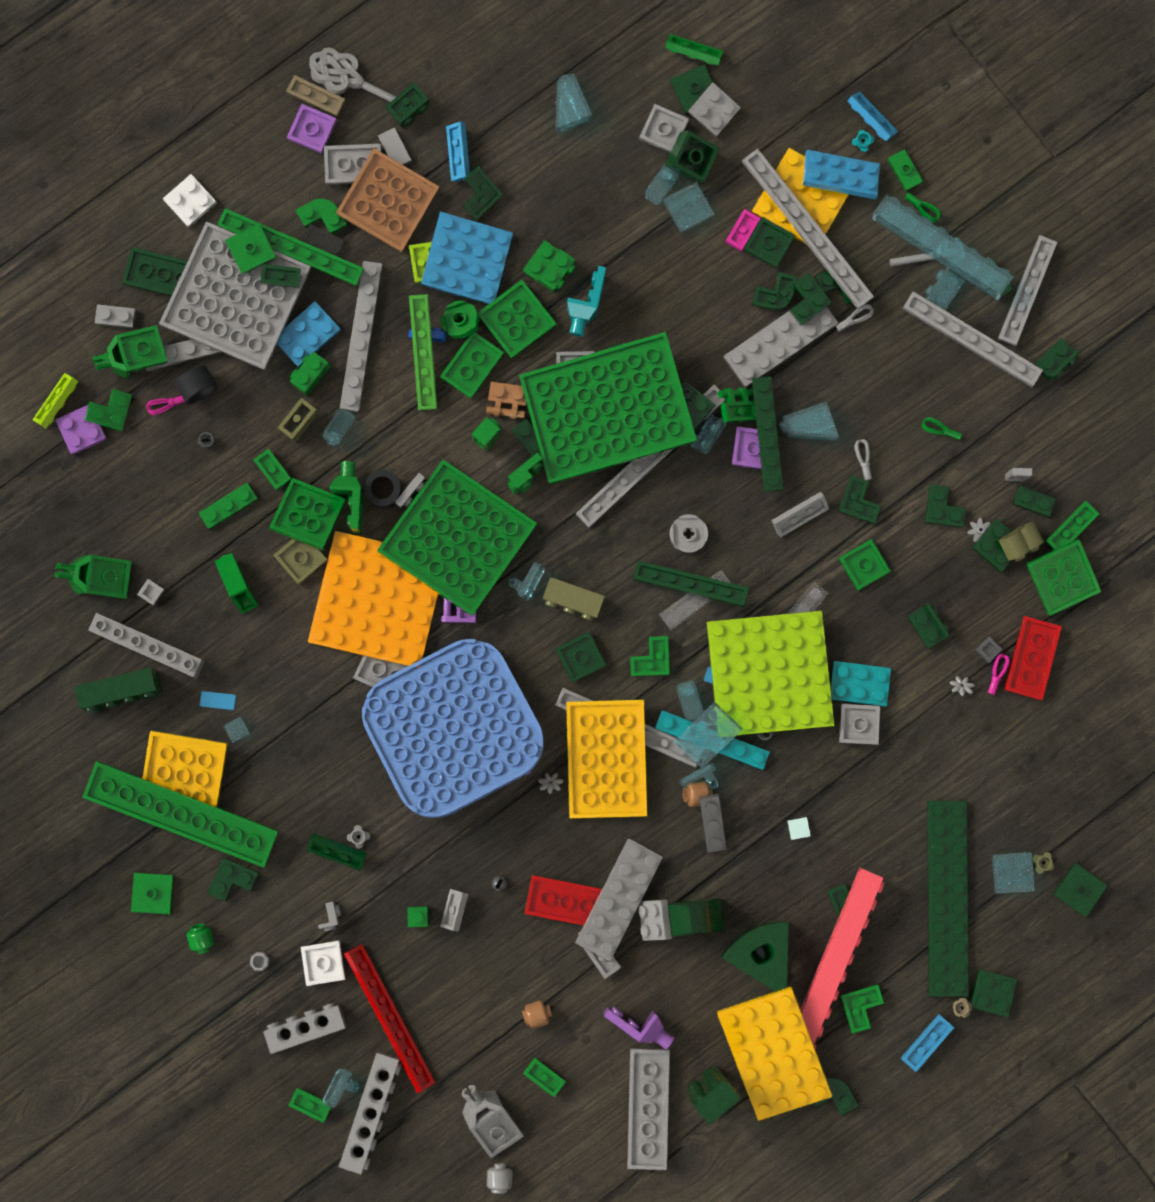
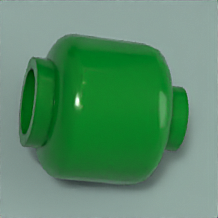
[186,923,214,954]

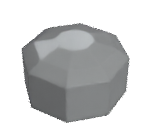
[250,952,270,971]

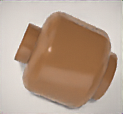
[683,782,713,807]
[522,1000,552,1029]

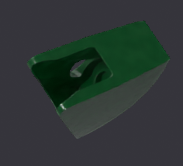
[668,898,725,936]
[721,921,789,992]

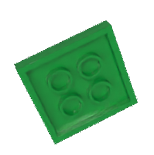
[478,280,557,359]
[269,478,345,551]
[1026,539,1101,616]

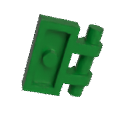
[718,388,756,423]

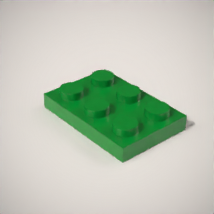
[440,332,504,399]

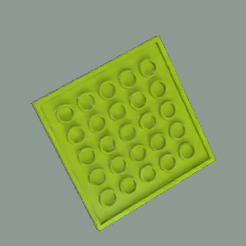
[707,611,834,737]

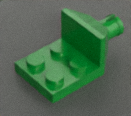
[92,325,167,379]
[329,461,364,534]
[55,555,132,599]

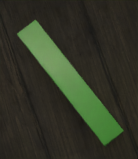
[409,294,437,410]

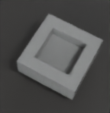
[137,579,165,606]

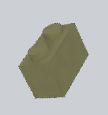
[278,398,319,443]

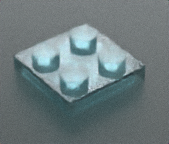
[663,182,714,233]
[992,852,1035,894]

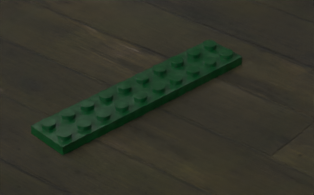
[927,801,968,996]

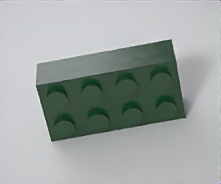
[74,667,162,713]

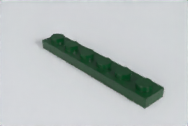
[751,377,783,492]
[633,561,750,608]

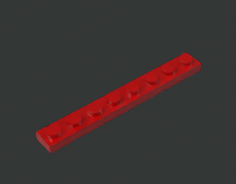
[344,944,435,1093]

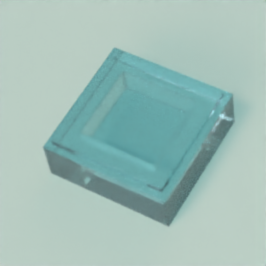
[224,717,250,743]

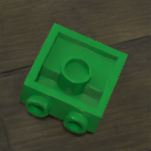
[523,240,576,293]
[507,452,543,495]

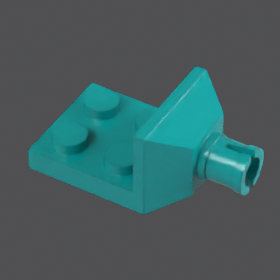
[567,266,606,337]

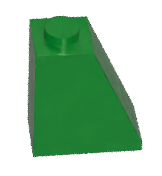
[215,553,259,614]

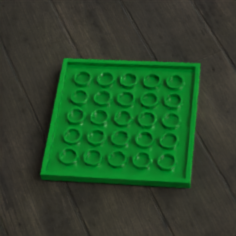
[377,460,537,616]

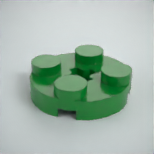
[441,301,479,339]

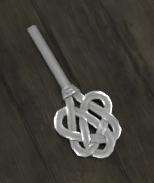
[309,48,396,102]

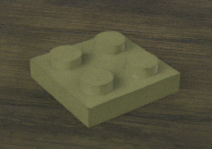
[273,539,328,585]

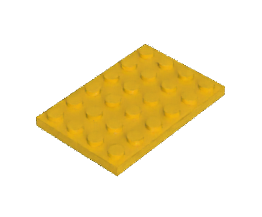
[566,700,647,818]
[717,986,832,1121]

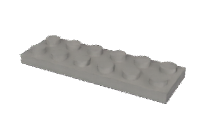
[723,307,838,388]
[575,839,663,961]
[627,1048,670,1170]

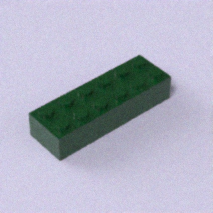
[687,1066,740,1125]

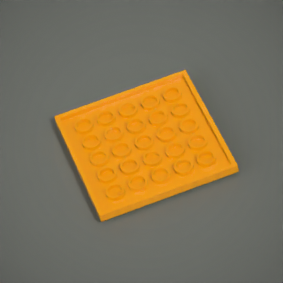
[308,531,438,668]

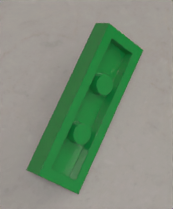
[665,34,723,65]
[199,483,258,530]
[1045,501,1099,550]

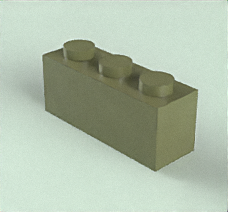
[543,577,605,621]

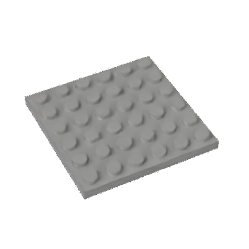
[159,222,311,370]

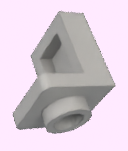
[318,901,341,932]

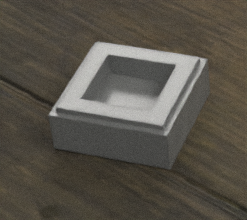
[975,636,1003,663]

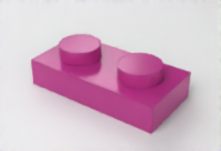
[725,209,761,252]

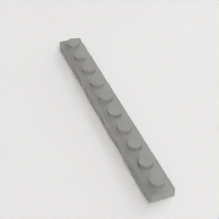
[742,149,874,309]
[576,385,726,528]

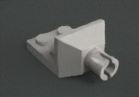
[462,1085,524,1158]

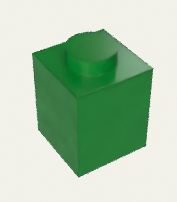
[408,906,429,927]

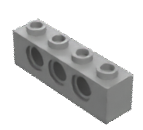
[263,1002,347,1054]

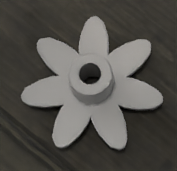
[967,518,990,542]
[950,676,975,696]
[538,773,563,794]

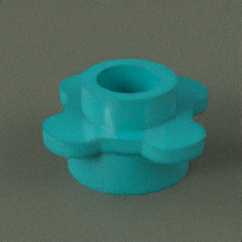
[852,130,874,152]

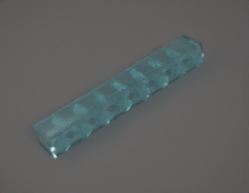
[872,195,1014,300]

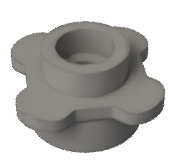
[347,825,370,848]

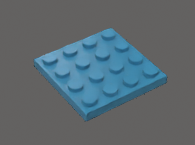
[421,212,513,304]

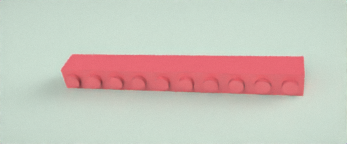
[800,868,884,1049]

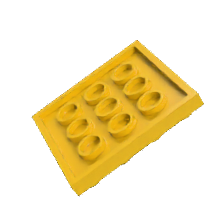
[751,148,849,245]
[143,731,228,807]

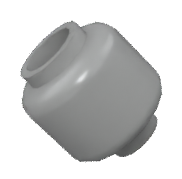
[487,1163,513,1193]

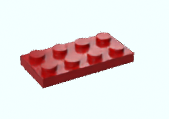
[1004,616,1062,701]
[525,875,602,925]

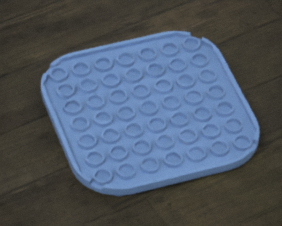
[362,639,544,818]

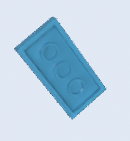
[803,150,880,199]

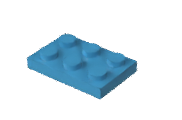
[277,301,341,368]

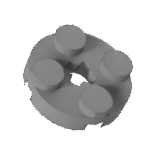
[669,514,708,553]

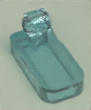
[645,165,678,204]
[323,409,355,448]
[509,562,545,601]
[676,681,704,721]
[678,762,718,789]
[322,1069,359,1108]

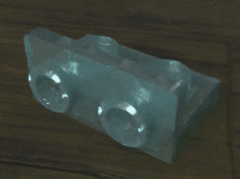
[924,266,965,310]

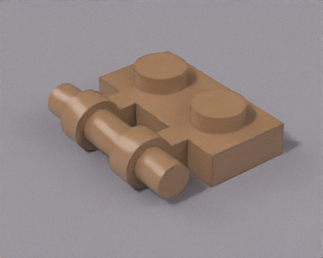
[486,382,526,419]

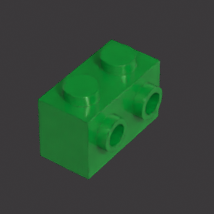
[290,351,330,396]

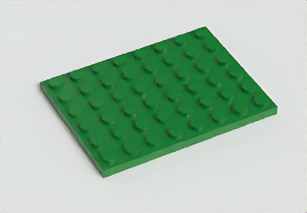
[519,332,697,484]

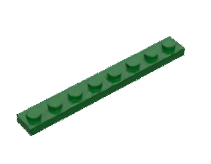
[217,208,364,287]

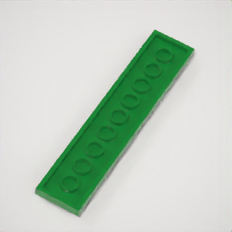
[82,761,279,868]

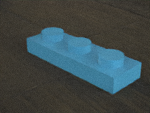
[848,91,898,141]
[446,121,470,182]
[900,1014,954,1072]

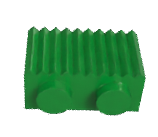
[471,417,501,452]

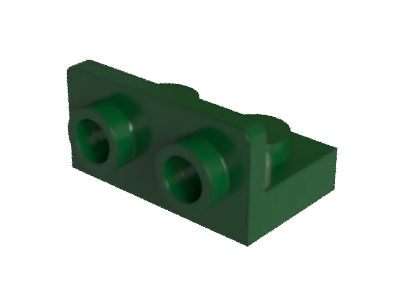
[385,83,429,128]
[1034,338,1080,381]
[907,604,950,649]

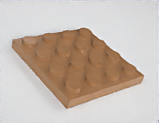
[336,148,439,253]

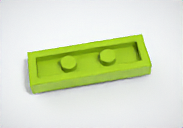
[33,373,78,428]

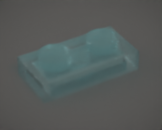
[691,415,727,455]

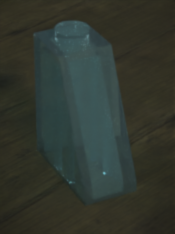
[556,74,592,134]
[780,402,839,441]

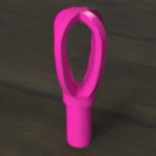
[146,396,185,415]
[988,654,1010,695]

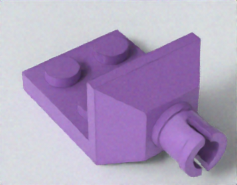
[603,1006,675,1050]

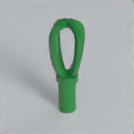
[904,192,941,223]
[921,417,962,440]

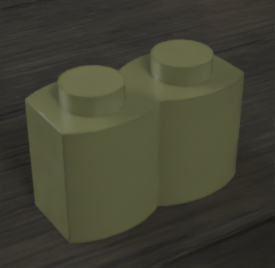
[999,522,1044,562]

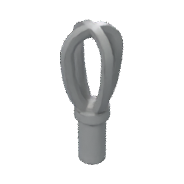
[835,304,874,332]
[854,439,872,480]

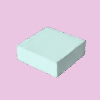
[787,817,810,840]

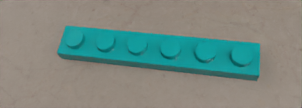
[655,711,770,770]

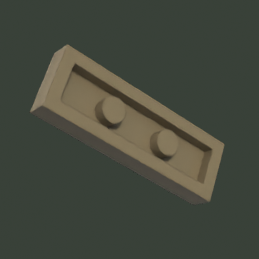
[286,75,346,117]

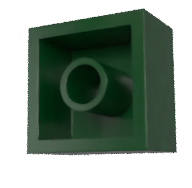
[665,130,720,183]

